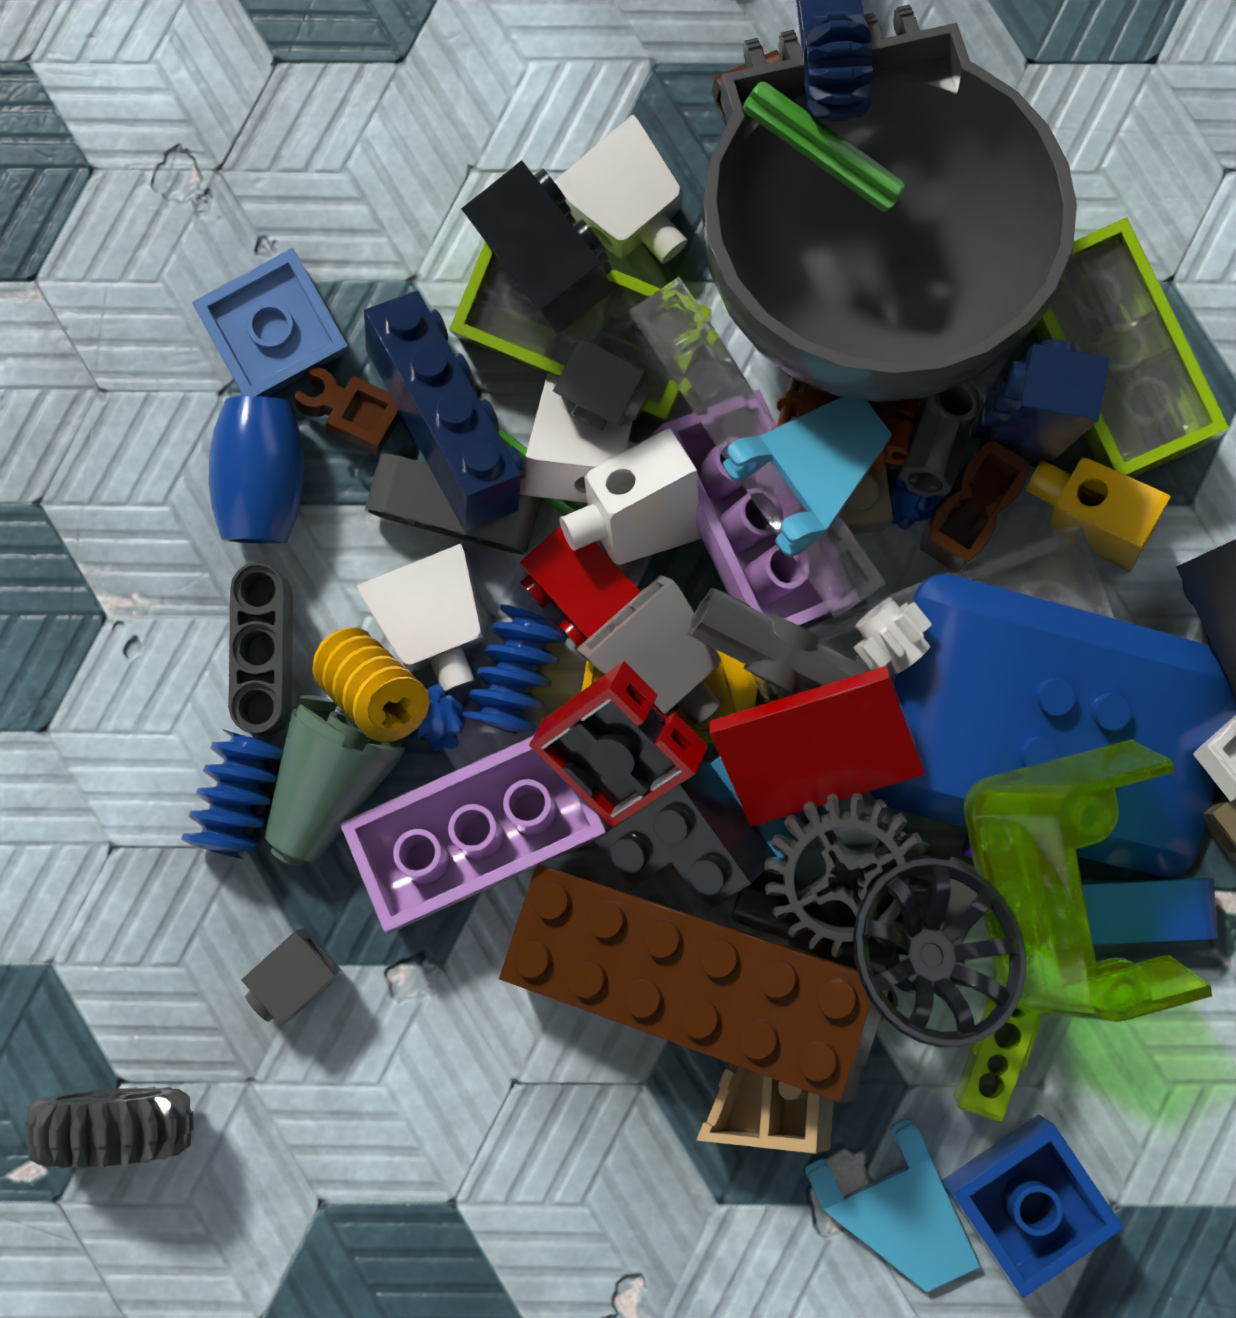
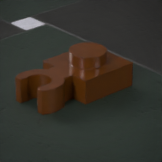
[294,367,401,456]

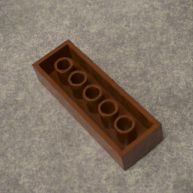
[499,865,890,1103]

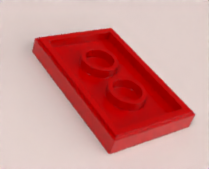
[709,666,925,827]

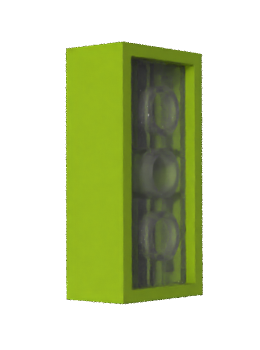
[1033,217,1229,478]
[449,242,712,423]

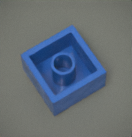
[941,1114,1124,1298]

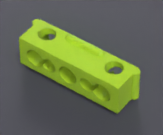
[954,954,1056,1123]

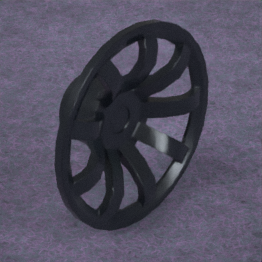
[853,858,1026,1047]

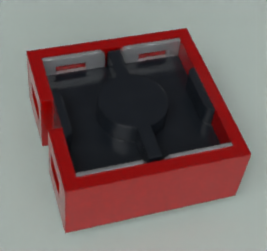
[529,661,708,828]

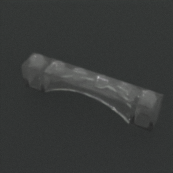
[628,277,886,618]

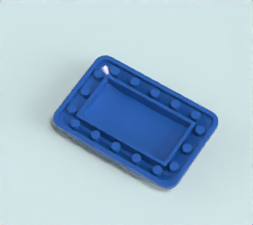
[868,574,1236,877]

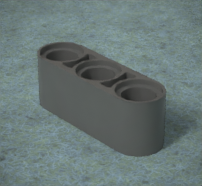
[365,453,542,555]
[228,562,293,736]

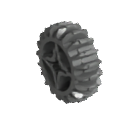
[764,793,930,959]
[25,1087,194,1169]

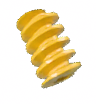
[312,627,430,742]

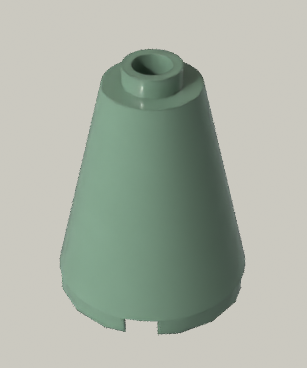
[265,695,405,866]

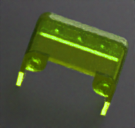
[964,740,1212,1022]

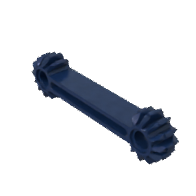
[796,0,873,122]

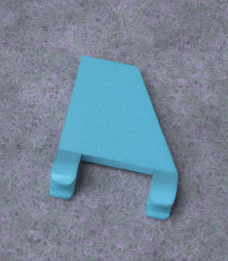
[723,397,892,557]
[805,1118,981,1292]

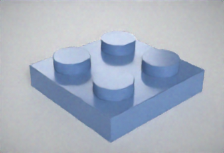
[192,248,351,397]

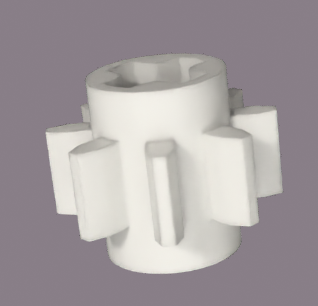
[854,598,932,674]

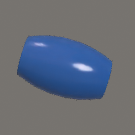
[208,396,304,544]

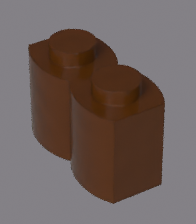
[920,440,1029,571]

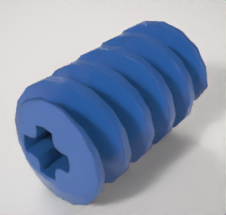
[462,604,568,734]
[181,729,284,859]

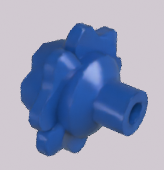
[887,473,941,530]
[408,684,465,752]

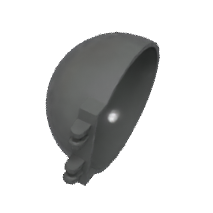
[702,4,1077,402]

